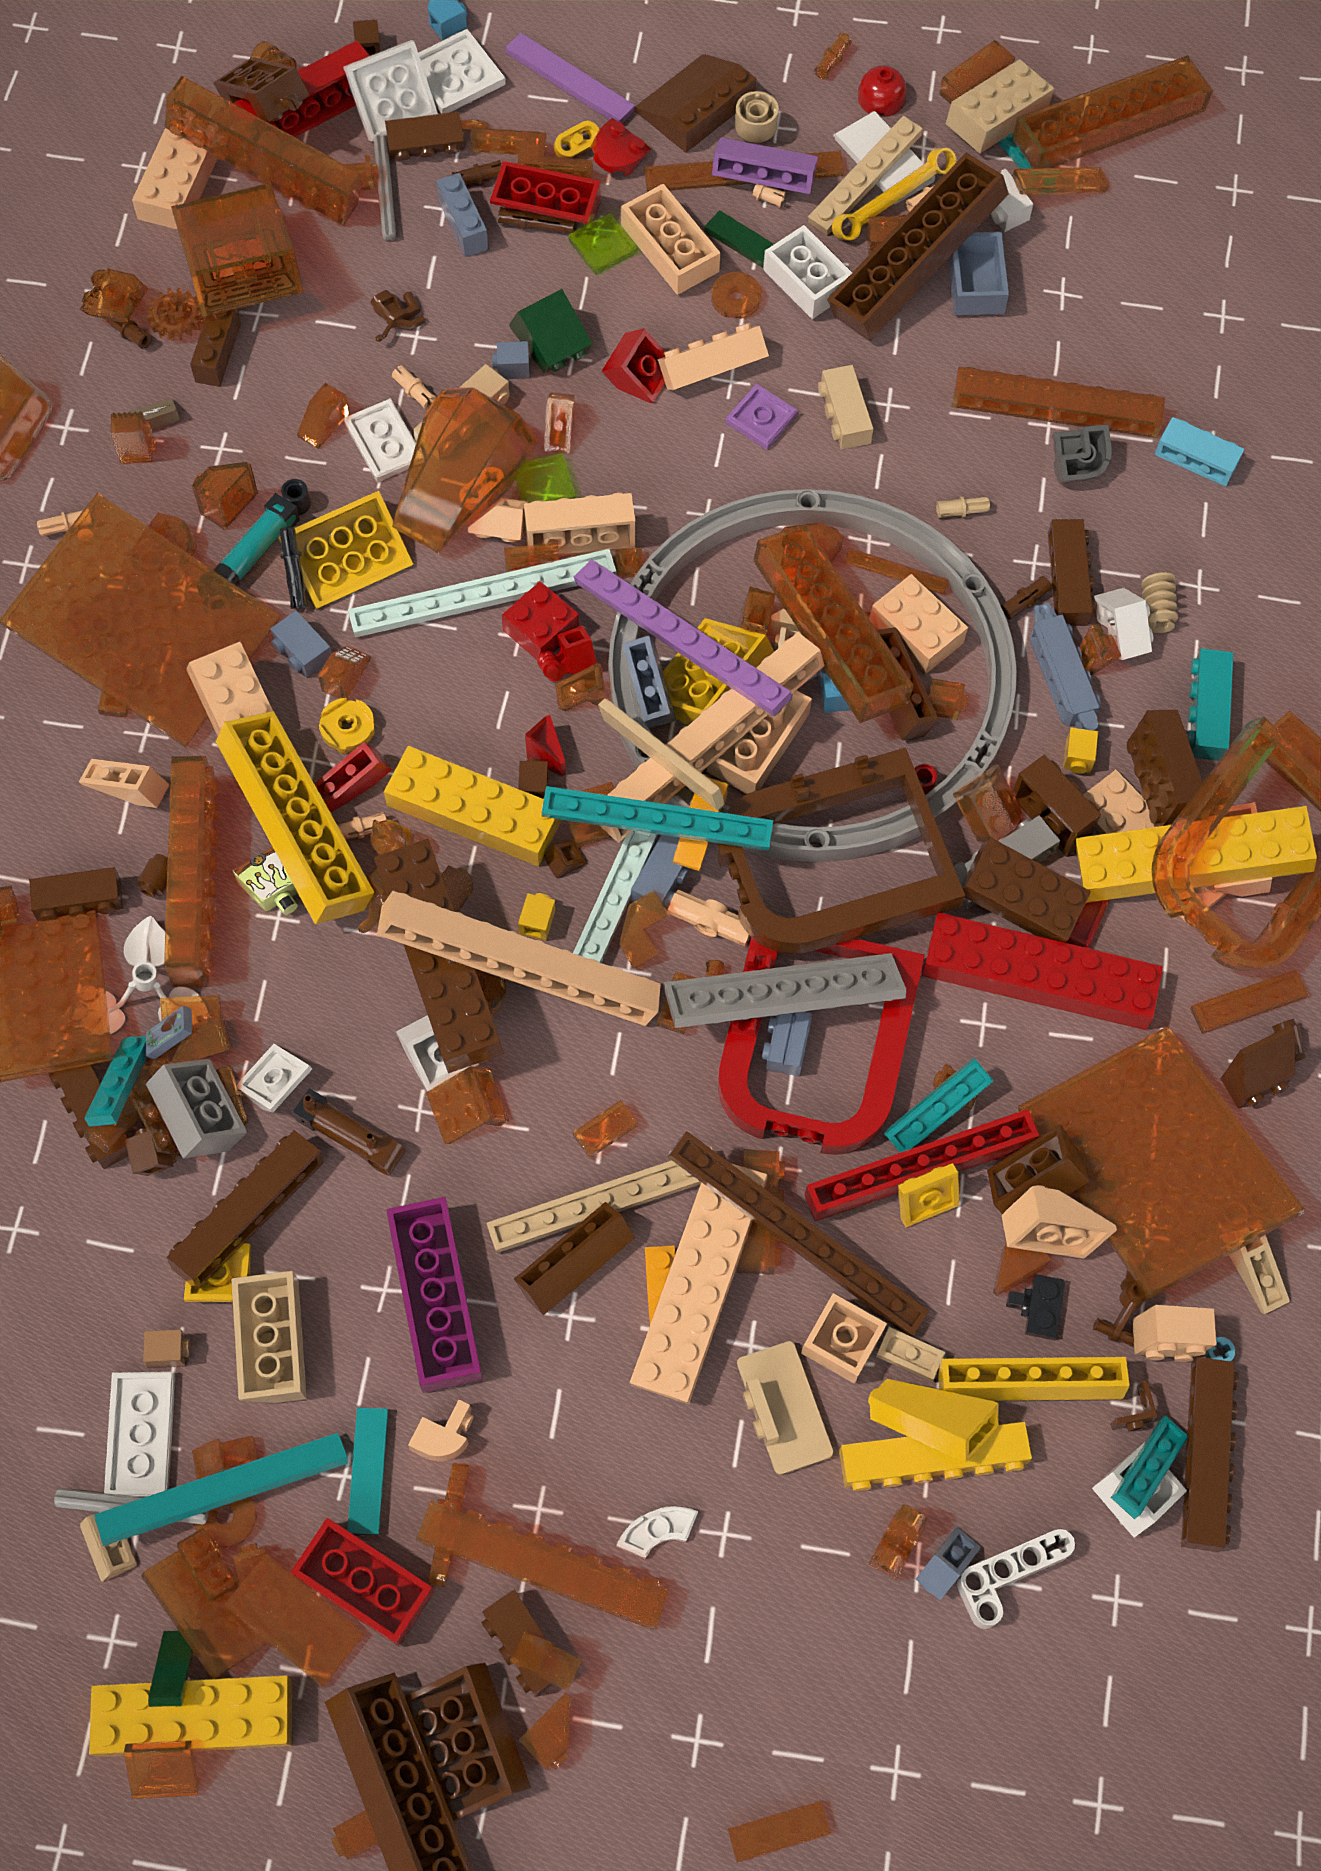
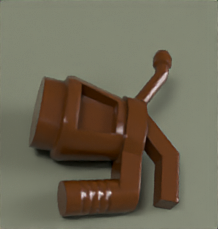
[371,290,425,342]

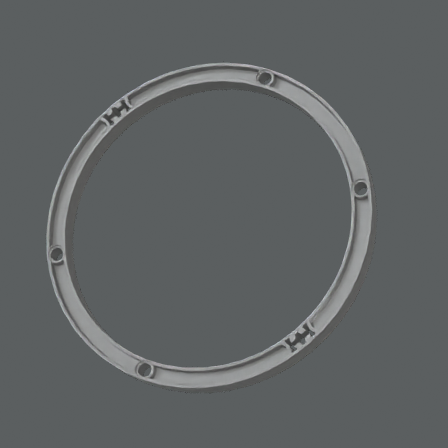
[608,489,1016,862]

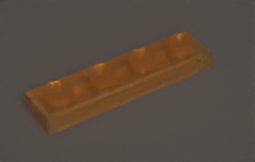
[83,1055,171,1154]

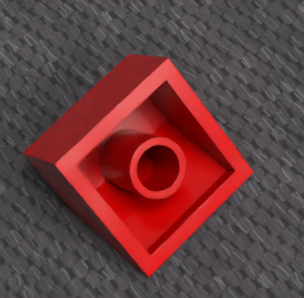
[601,328,665,403]

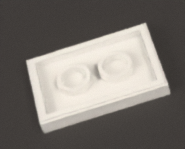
[343,398,425,483]

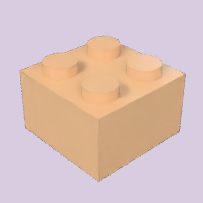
[801,1293,887,1384]
[1133,1305,1216,1362]

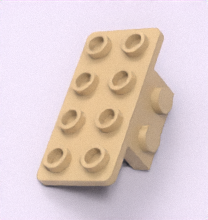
[737,1341,833,1475]

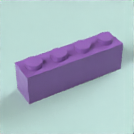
[712,137,818,194]

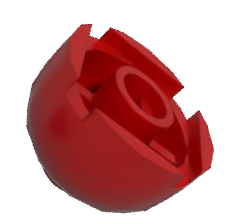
[858,65,907,117]

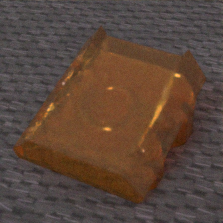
[79,268,148,323]

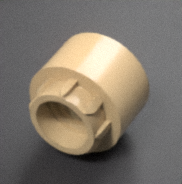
[735,91,779,144]

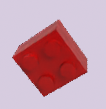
[502,581,579,660]

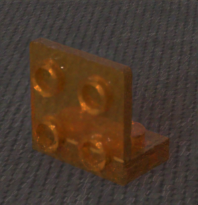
[426,1066,509,1144]

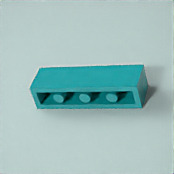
[1187,648,1233,761]

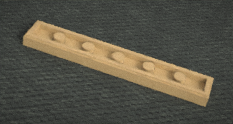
[598,699,724,811]

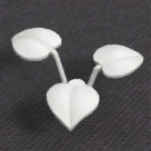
[71,916,209,1037]

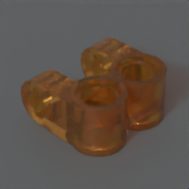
[869,1504,927,1580]

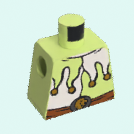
[233,846,298,915]

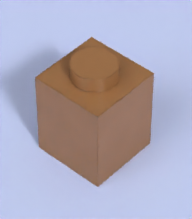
[143,1329,191,1368]

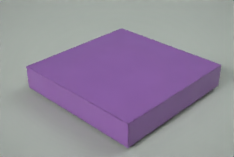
[725,383,798,450]

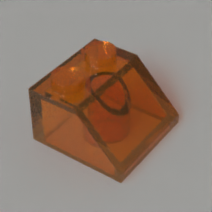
[192,462,258,530]
[953,764,1022,842]

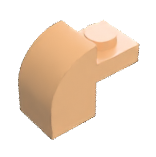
[408,1400,473,1462]

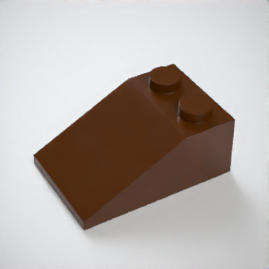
[1220,1025,1295,1108]

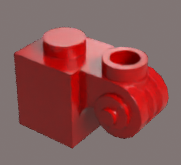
[537,626,597,682]

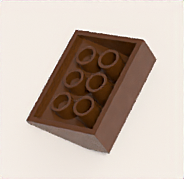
[635,54,756,153]
[405,1662,531,1822]

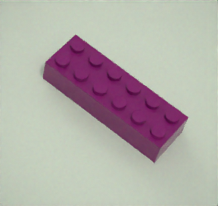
[386,1196,483,1393]

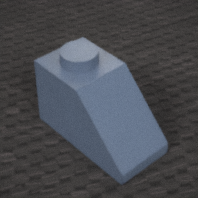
[915,1527,981,1600]

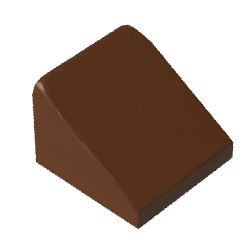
[544,841,587,878]

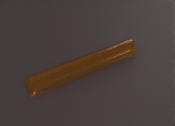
[845,548,948,594]

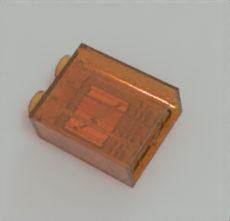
[171,183,304,317]

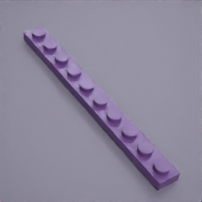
[574,559,792,717]

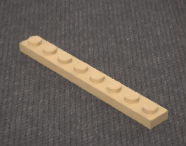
[486,1147,713,1253]

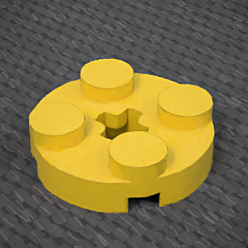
[319,698,375,754]

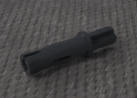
[279,527,308,609]

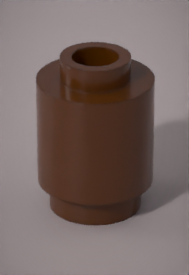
[137,854,176,898]

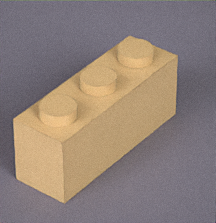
[818,365,873,450]

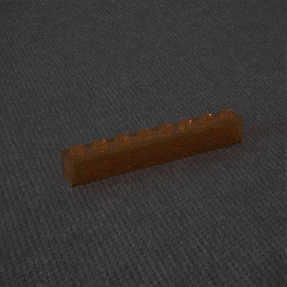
[952,366,1165,438]
[415,1499,669,1630]

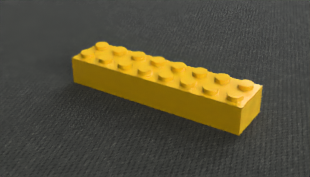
[215,711,375,925]
[1076,806,1317,903]

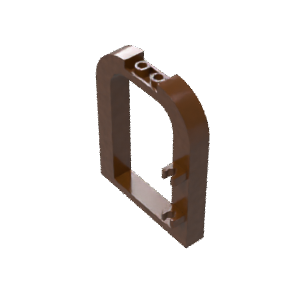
[717,748,965,954]

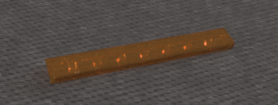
[644,151,844,192]

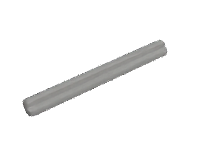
[374,135,396,241]
[54,1488,209,1524]

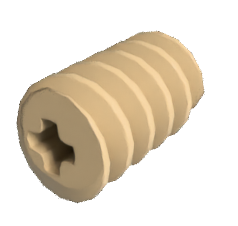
[1141,572,1178,633]

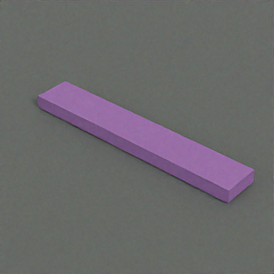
[505,33,635,124]

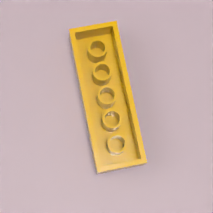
[384,746,562,867]
[89,1676,292,1757]

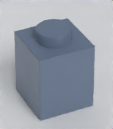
[492,341,530,379]

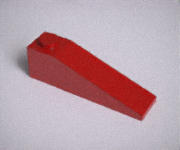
[314,742,392,813]

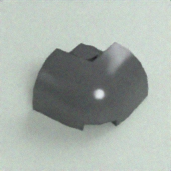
[1052,424,1112,483]

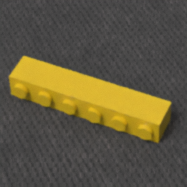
[938,1357,1129,1401]
[839,1422,1032,1491]

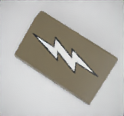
[122,398,180,437]

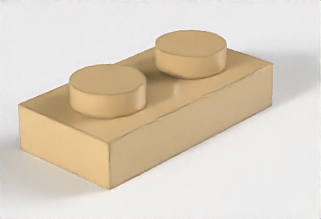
[876,1327,945,1382]

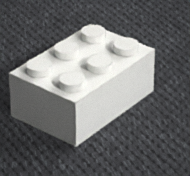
[763,225,852,319]

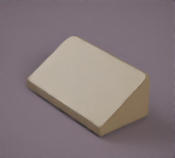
[80,1514,137,1582]

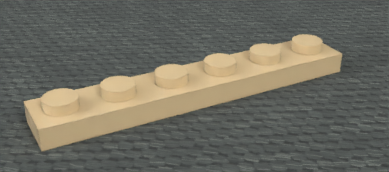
[808,116,923,235]

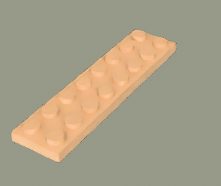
[630,1163,768,1404]

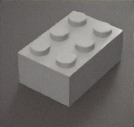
[146,1058,247,1159]

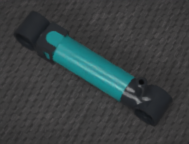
[197,479,311,610]

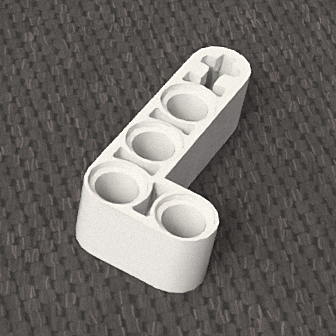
[957,1529,1075,1629]

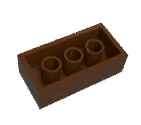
[1127,709,1209,827]
[961,837,1091,943]

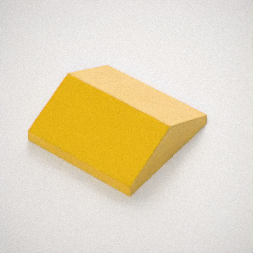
[184,1243,251,1302]

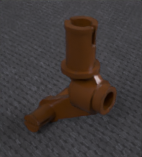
[1093,1258,1147,1347]

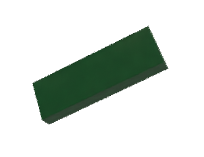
[704,210,774,268]
[148,1630,196,1707]

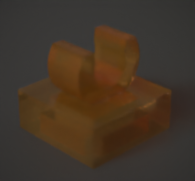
[615,548,644,578]

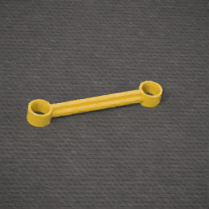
[832,148,956,240]

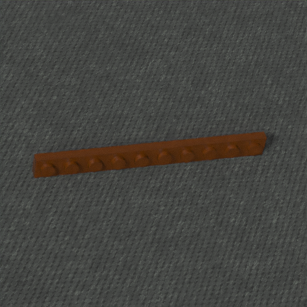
[667,1131,929,1336]

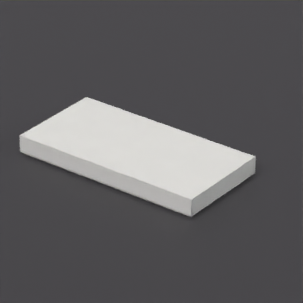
[835,111,935,205]
[104,1372,175,1498]

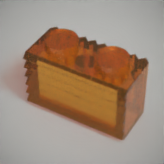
[111,411,157,463]

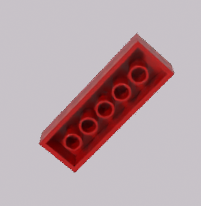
[229,40,370,160]

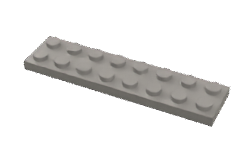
[665,953,906,1028]

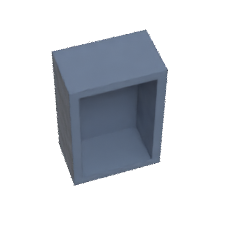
[948,232,1009,315]

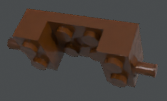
[213,57,309,122]

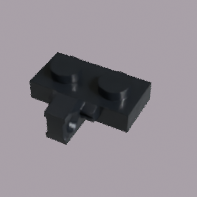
[1006,1274,1065,1341]

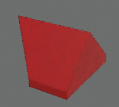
[525,715,566,776]

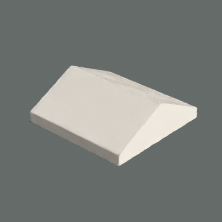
[235,1044,312,1113]

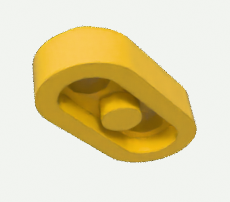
[553,121,599,160]

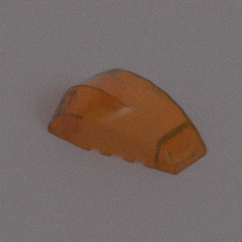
[392,387,538,554]

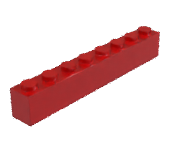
[804,1109,1039,1222]

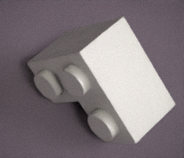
[1094,588,1153,660]

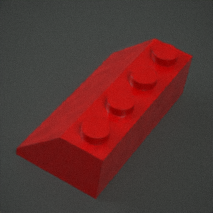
[490,161,601,224]

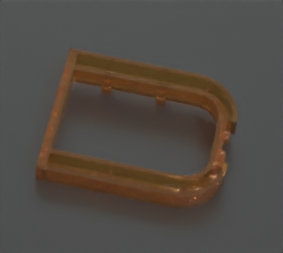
[1152,717,1321,971]

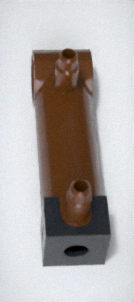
[293,1088,406,1176]

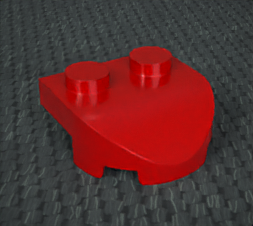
[590,117,651,176]

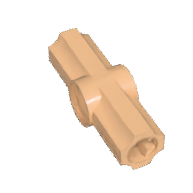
[668,890,751,947]

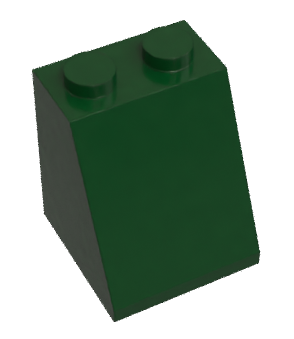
[509,289,592,373]

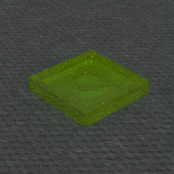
[568,213,638,275]
[512,453,576,503]

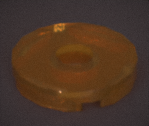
[711,272,762,319]
[193,1496,257,1548]

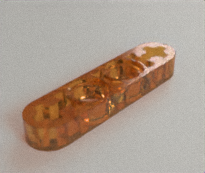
[429,1462,469,1588]

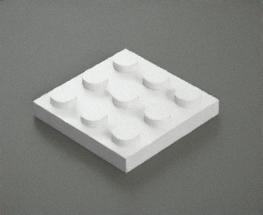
[418,29,506,114]
[344,40,438,142]

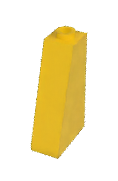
[868,1379,999,1463]

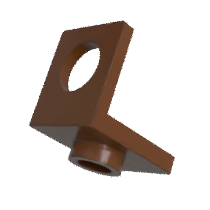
[1110,1380,1157,1432]

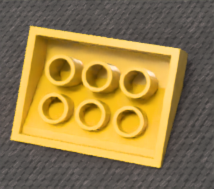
[279,491,413,609]
[663,618,774,725]

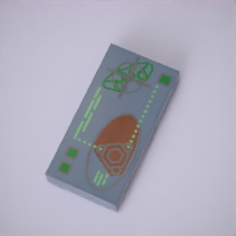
[146,1005,192,1060]

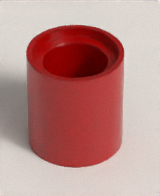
[914,764,937,795]

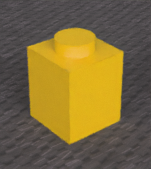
[1063,727,1098,774]
[518,893,556,941]

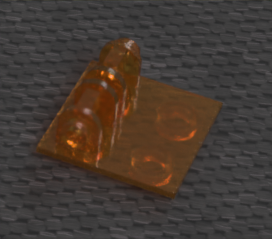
[133,1100,181,1164]

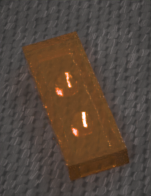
[727,1801,831,1863]

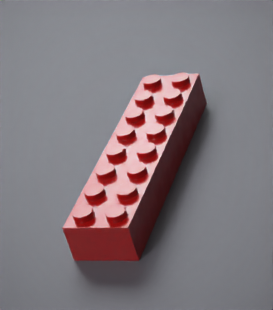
[922,912,1163,1030]

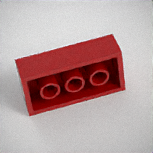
[290,1518,435,1647]

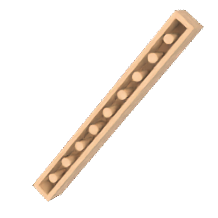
[599,632,825,843]
[377,891,661,1026]

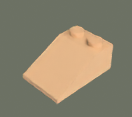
[1002,1185,1117,1259]

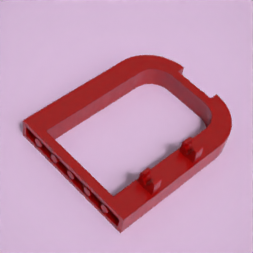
[718,937,925,1155]

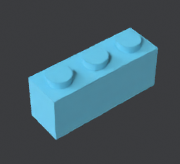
[1155,417,1244,487]

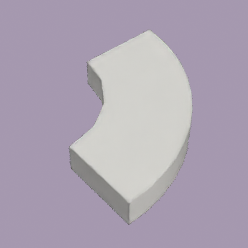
[616,1506,698,1559]

